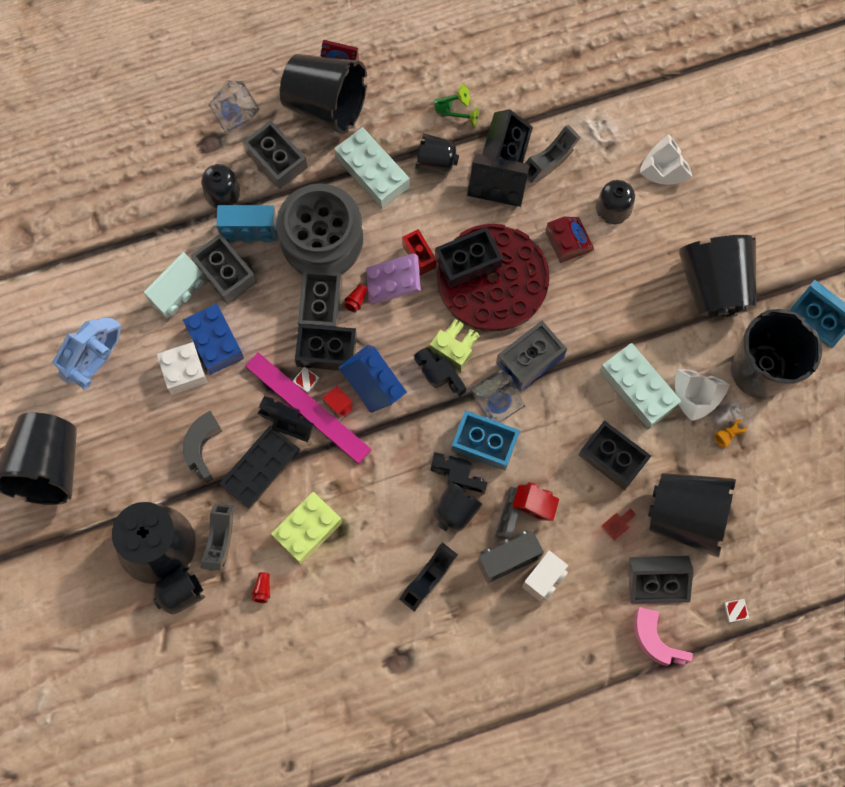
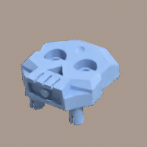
[52,317,121,390]

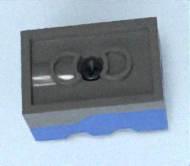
[496,320,567,392]

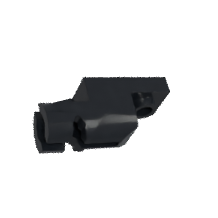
[414,347,466,397]
[257,396,314,443]
[430,452,488,494]

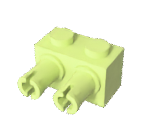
[430,319,480,372]

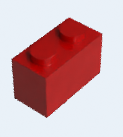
[402,229,437,276]
[512,482,559,521]

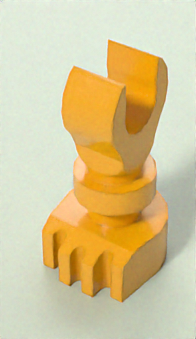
[714,419,748,449]

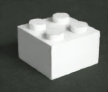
[157,342,208,395]
[522,551,568,602]

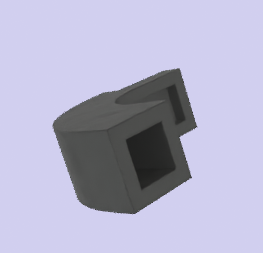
[525,125,581,183]
[183,410,222,483]
[200,503,234,571]

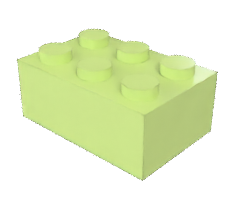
[271,492,343,565]

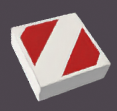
[293,367,320,394]
[724,599,749,623]

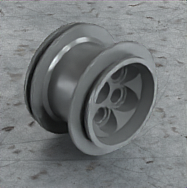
[276,184,364,275]

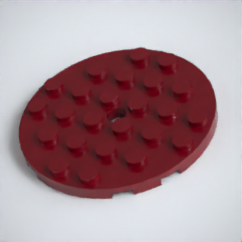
[437,224,550,331]

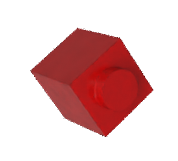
[323,385,353,419]

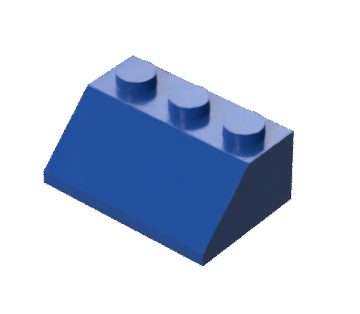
[338,344,407,413]

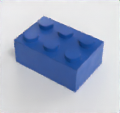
[183,303,244,375]

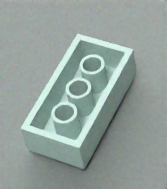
[334,127,410,209]
[599,343,681,430]

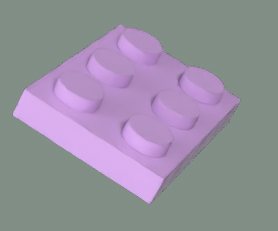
[366,253,421,304]

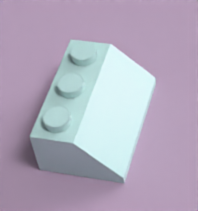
[144,252,206,319]

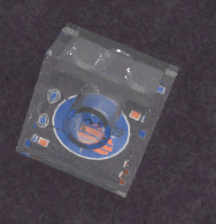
[208,80,260,132]
[470,369,525,423]

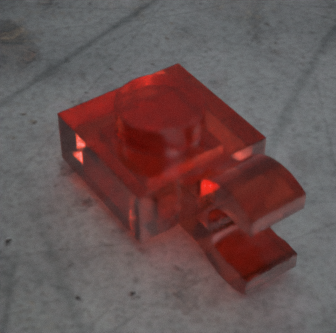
[601,508,636,541]

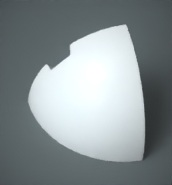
[640,134,692,185]
[675,369,730,421]

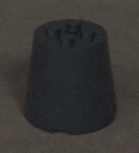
[280,54,367,134]
[679,235,756,319]
[731,309,822,398]
[0,412,77,505]
[648,473,736,558]
[112,502,196,584]

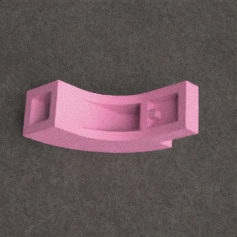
[634,607,693,666]

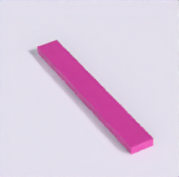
[245,352,372,465]

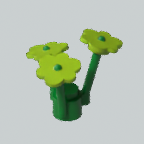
[434,83,479,128]

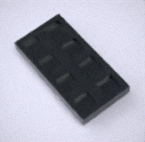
[219,425,300,510]

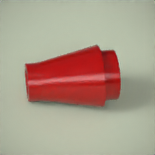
[344,284,368,312]
[251,572,271,603]

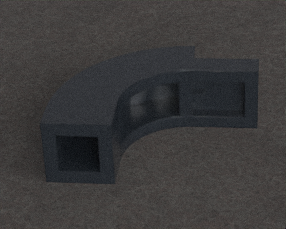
[399,542,458,612]

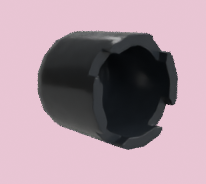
[415,133,459,174]
[201,164,240,208]
[596,179,635,225]
[433,482,483,532]
[153,564,205,614]

